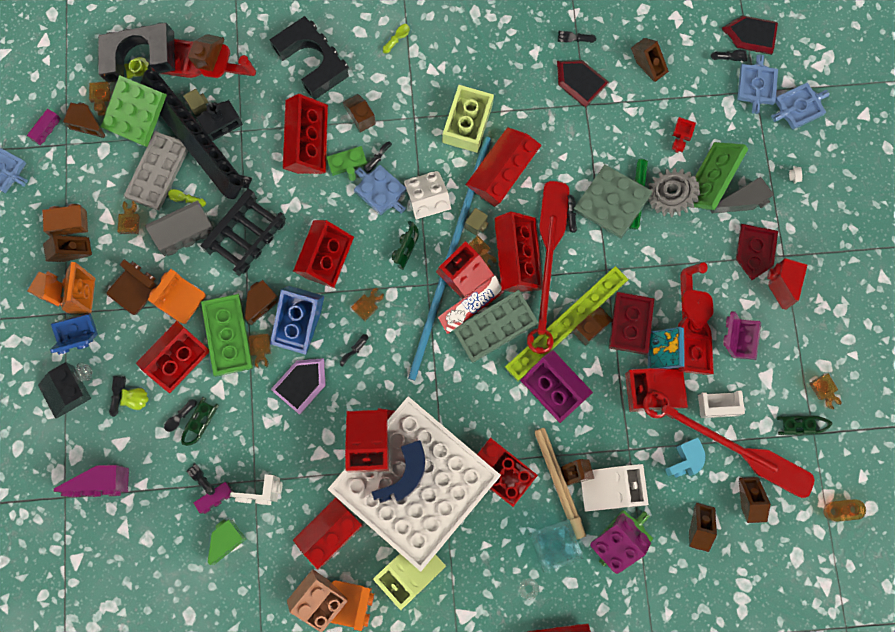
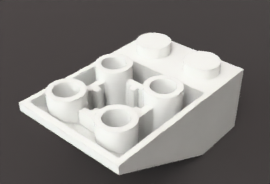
[581,464,649,512]

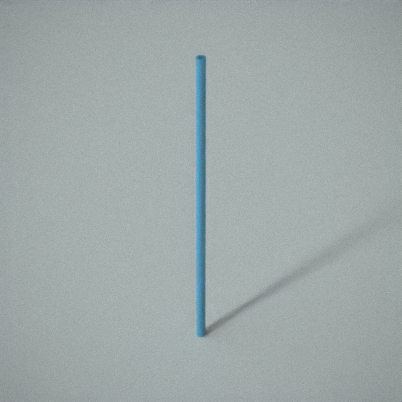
[408,136,491,381]

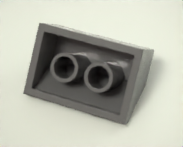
[145,200,214,256]

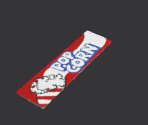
[438,275,504,334]

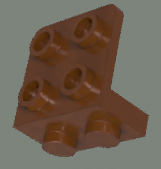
[107,259,158,315]

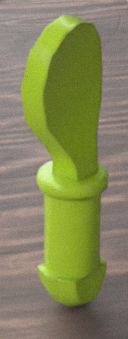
[382,24,410,54]
[168,189,206,207]

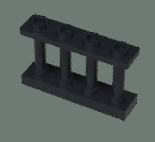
[200,188,286,276]

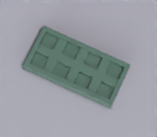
[453,290,539,363]

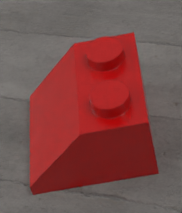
[767,258,808,310]

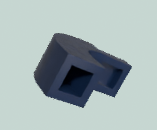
[371,440,425,503]

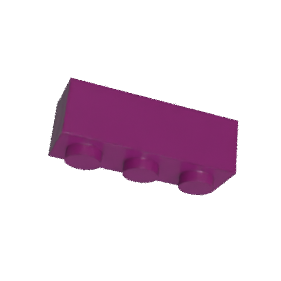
[27,108,61,146]
[194,482,234,514]

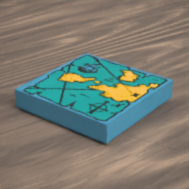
[648,327,684,369]

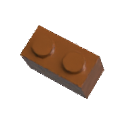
[42,204,88,237]

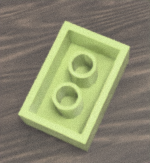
[443,85,494,153]

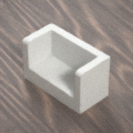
[698,390,745,418]

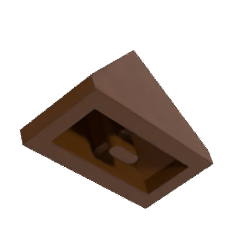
[560,459,595,486]

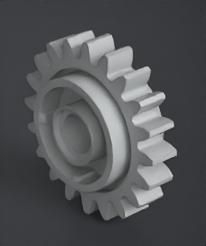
[648,168,700,217]

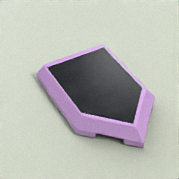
[271,358,326,415]

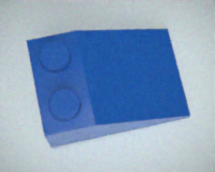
[270,286,324,355]

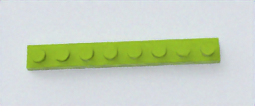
[505,266,629,382]

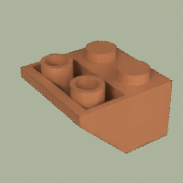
[287,569,348,632]

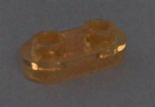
[823,499,866,522]

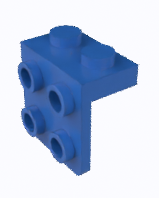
[50,313,98,355]

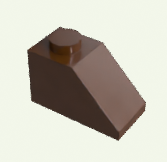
[188,34,225,72]
[631,38,669,82]
[342,94,376,133]
[63,102,105,138]
[43,235,92,262]
[245,280,279,325]
[573,307,612,346]
[739,477,771,523]
[689,503,717,552]

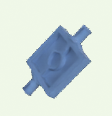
[737,54,778,114]
[771,82,829,130]
[0,148,28,194]
[354,165,406,216]

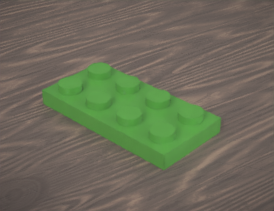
[693,142,748,210]
[201,294,253,377]

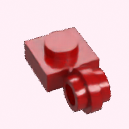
[672,117,696,153]

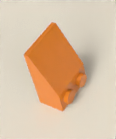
[60,262,95,314]

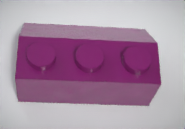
[520,350,593,423]

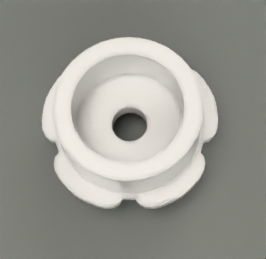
[789,166,802,184]

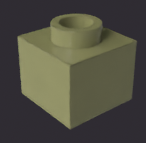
[183,89,209,117]
[465,208,489,236]

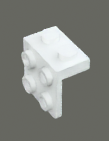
[404,171,451,219]
[230,474,283,505]

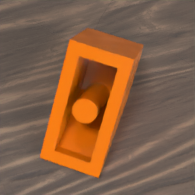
[27,271,62,307]

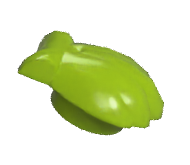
[124,57,149,79]
[120,388,149,410]

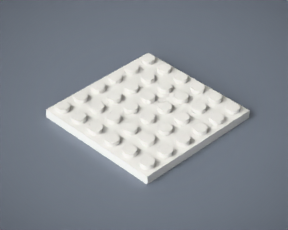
[328,396,501,572]

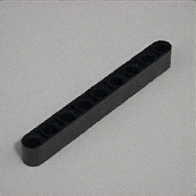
[140,70,244,199]

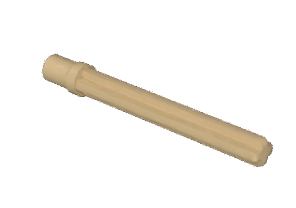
[535,428,586,540]

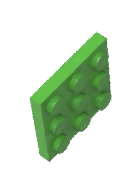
[101,75,167,147]

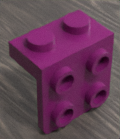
[723,311,761,360]
[590,513,651,574]

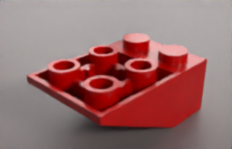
[436,241,501,299]
[625,368,688,412]
[345,410,389,473]
[477,437,538,507]

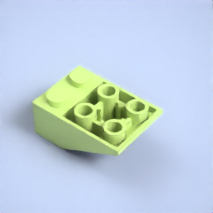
[373,554,446,610]

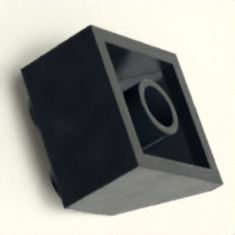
[38,362,91,419]

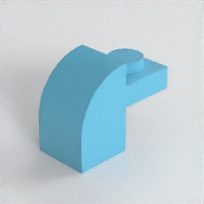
[665,438,705,478]

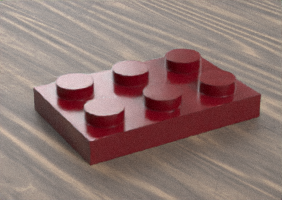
[609,292,655,355]

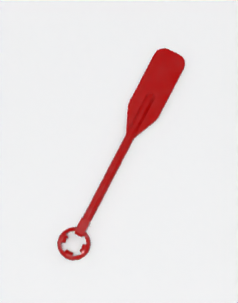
[527,181,570,354]
[643,391,815,498]

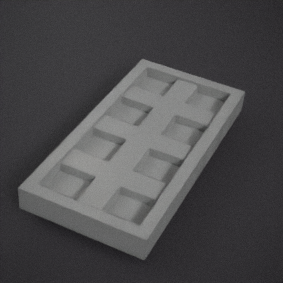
[124,131,188,211]

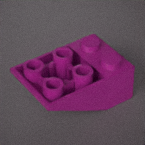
[53,465,129,498]

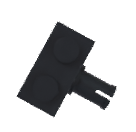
[196,100,243,141]

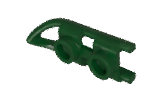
[392,221,419,270]
[181,397,219,446]
[777,415,833,435]

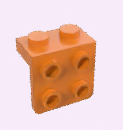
[148,269,206,324]
[330,580,375,631]

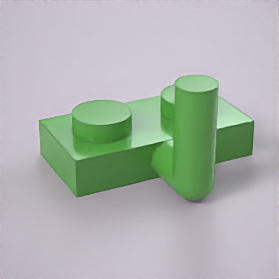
[327,146,367,181]

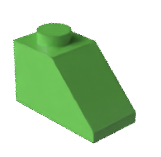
[207,519,246,565]

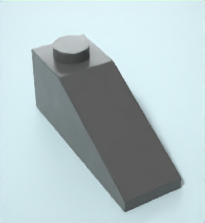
[710,177,774,214]

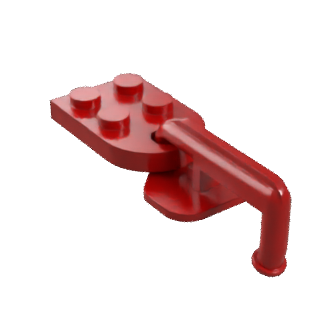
[152,39,256,78]
[678,262,714,375]

